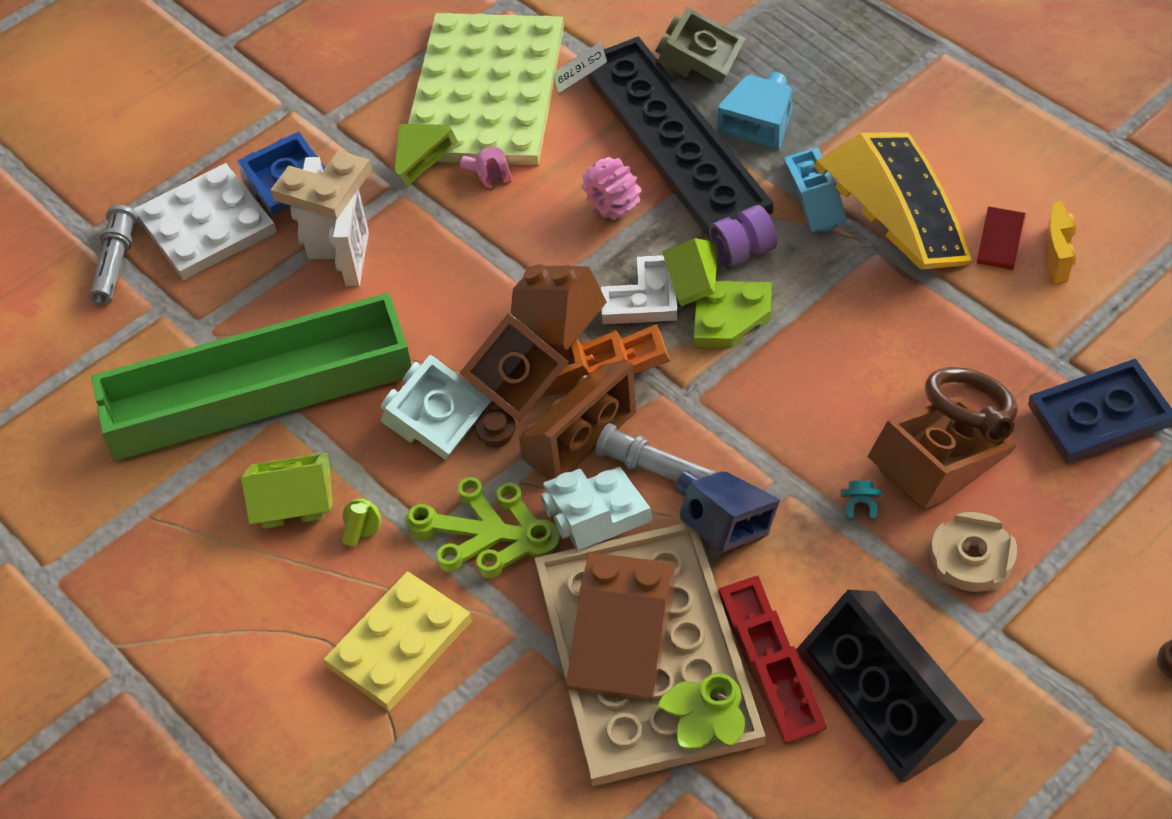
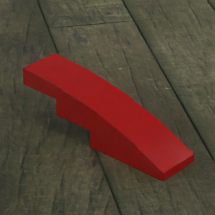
[718,575,827,744]

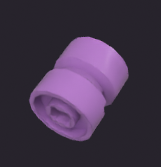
[709,205,777,268]

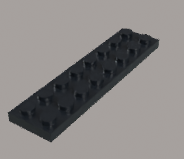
[586,36,773,238]

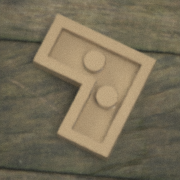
[271,150,372,219]

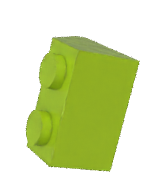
[241,452,333,528]

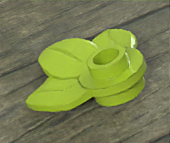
[658,673,745,750]

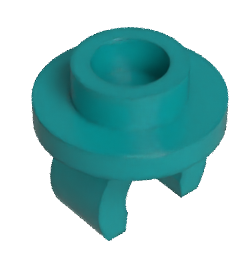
[841,481,882,520]

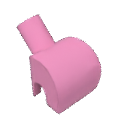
[460,147,512,188]

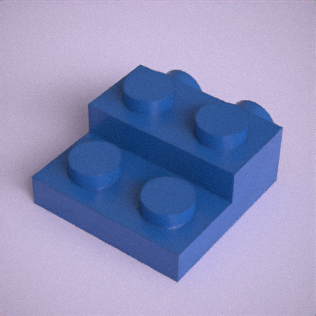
[237,131,326,216]

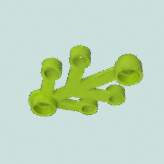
[405,477,560,578]

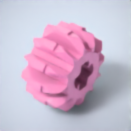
[581,156,641,220]

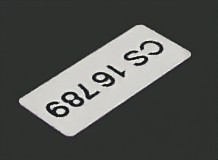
[554,42,607,93]

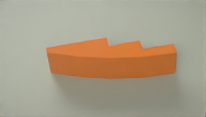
[543,324,670,395]

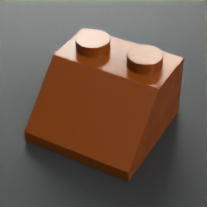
[511,264,607,351]
[459,313,569,423]

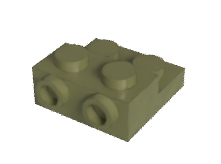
[655,6,746,85]

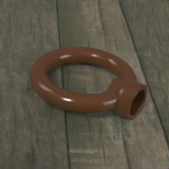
[925,367,1018,444]

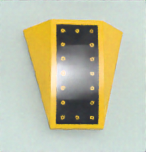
[813,132,972,269]

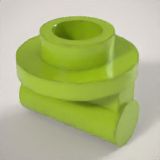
[342,498,382,546]

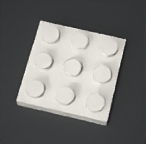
[133,163,277,281]

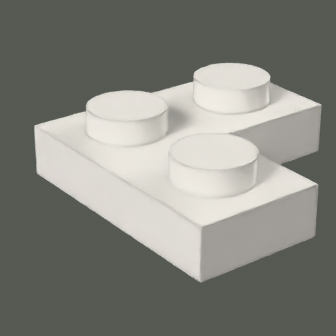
[601,255,678,325]

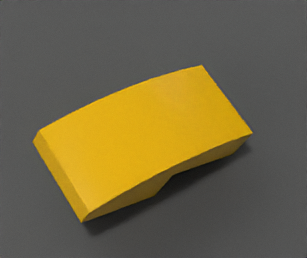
[1045,200,1076,284]

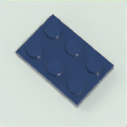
[1028,358,1172,464]

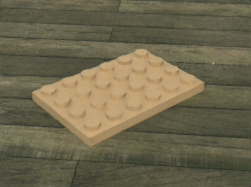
[535,523,766,787]

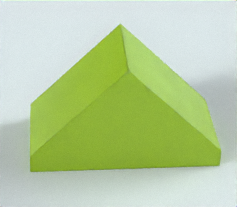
[395,124,458,188]
[662,238,718,306]

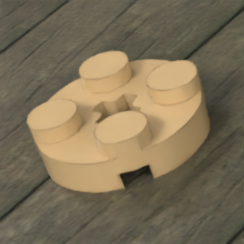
[930,512,1017,592]

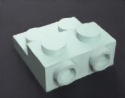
[380,355,492,460]
[540,467,653,551]

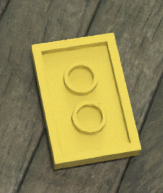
[324,571,472,712]

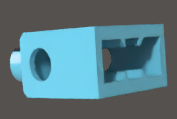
[718,72,792,150]

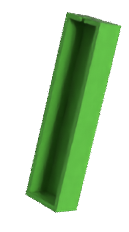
[91,292,412,461]

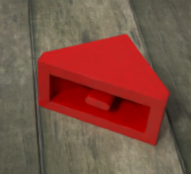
[977,206,1027,270]

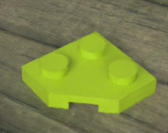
[694,281,772,348]

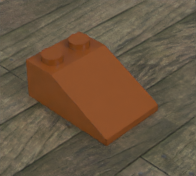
[867,396,1016,509]
[566,552,675,702]

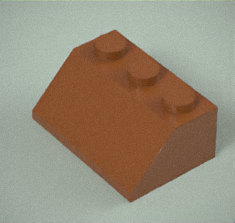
[519,360,636,480]

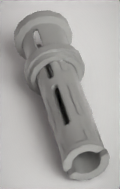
[88,205,139,305]
[595,423,716,482]

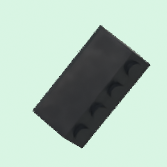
[796,589,985,782]

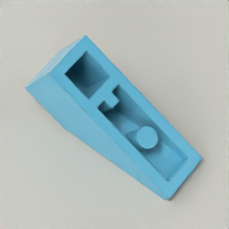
[784,147,847,232]

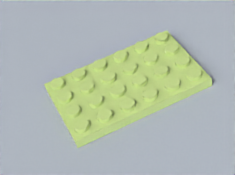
[408,13,564,166]

